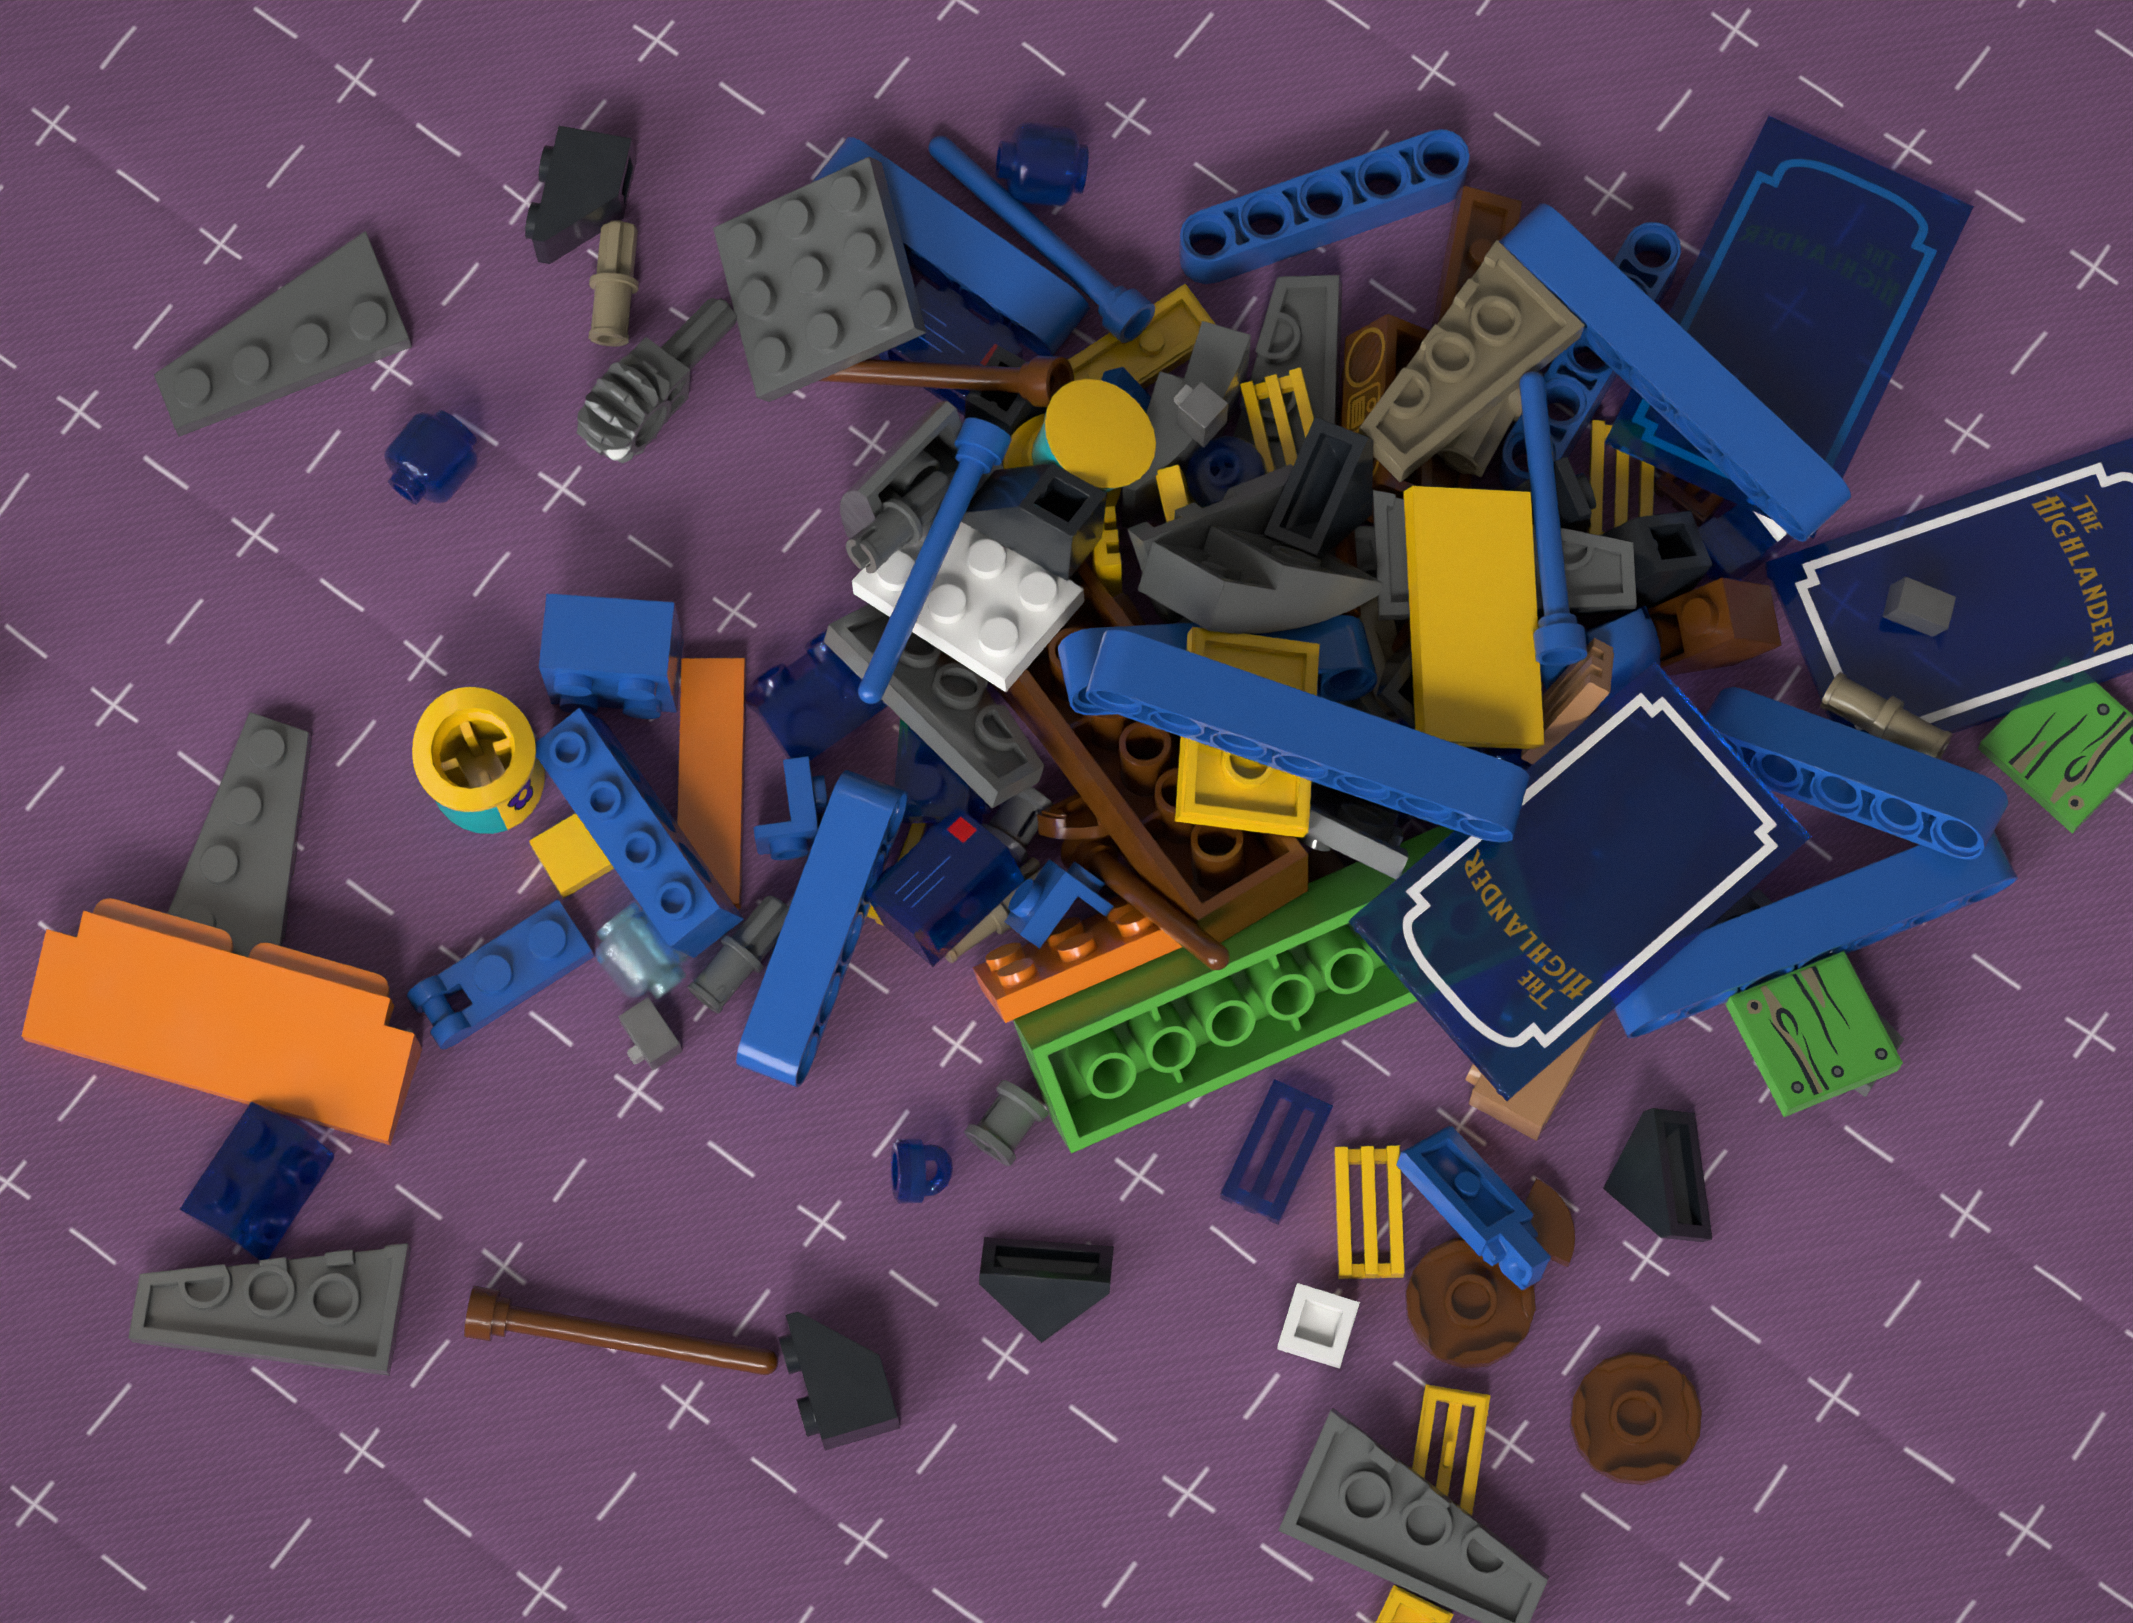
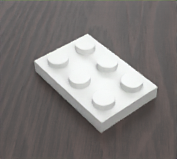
[852,517,1084,692]

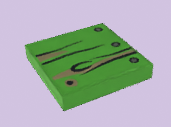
[1978,656,2133,834]
[1726,951,1903,1117]

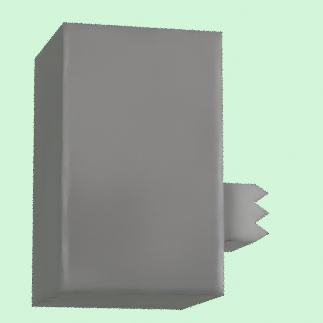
[1173,382,1228,447]
[1882,577,1956,637]
[618,997,682,1071]

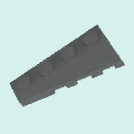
[128,1243,411,1376]

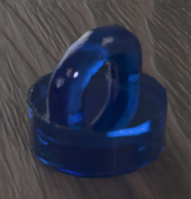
[891,1138,953,1204]

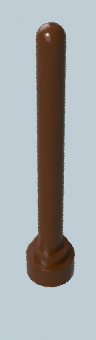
[819,356,1074,407]
[1061,836,1230,970]
[464,1286,779,1375]

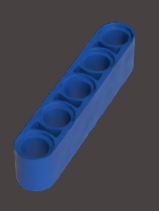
[1179,129,1469,284]
[812,137,1090,356]
[1499,222,1681,491]
[1058,615,1377,715]
[1691,687,2008,859]
[736,770,908,1087]

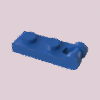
[406,899,594,1050]

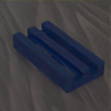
[1220,1079,1333,1225]

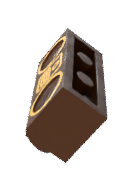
[1338,313,1432,524]

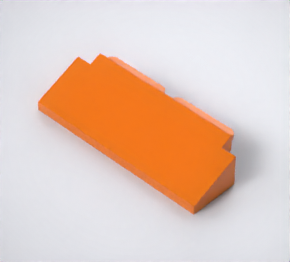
[21,898,422,1145]

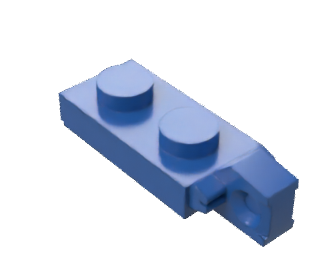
[1396,1126,1551,1290]

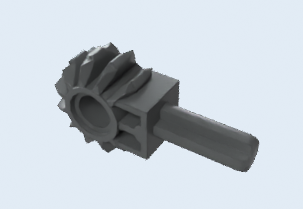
[577,298,737,464]

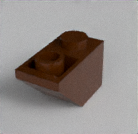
[1648,578,1782,678]

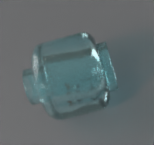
[595,902,690,1000]

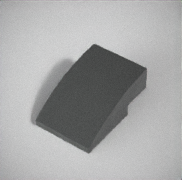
[1122,321,1251,528]
[840,401,962,538]
[1138,526,1383,634]

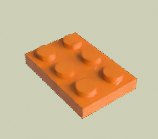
[972,895,1182,1023]

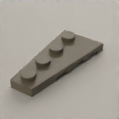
[1358,240,1585,482]

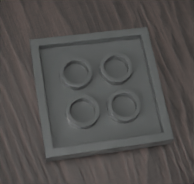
[713,157,927,402]

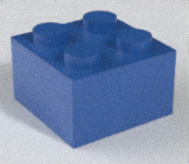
[539,593,684,719]

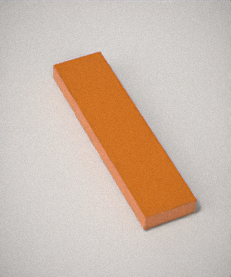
[677,658,746,909]

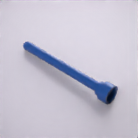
[928,136,1156,343]
[1519,371,1587,666]
[858,418,1012,704]

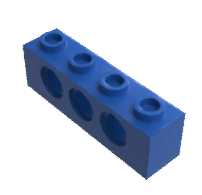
[535,708,744,958]

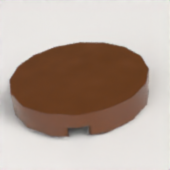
[1405,1238,1536,1368]
[1570,1352,1702,1485]

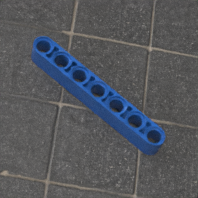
[1499,203,1851,542]
[1085,630,1530,842]
[1600,831,2018,1038]

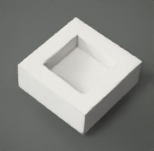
[1277,1283,1360,1369]

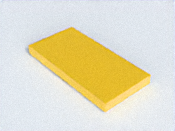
[1404,486,1544,749]

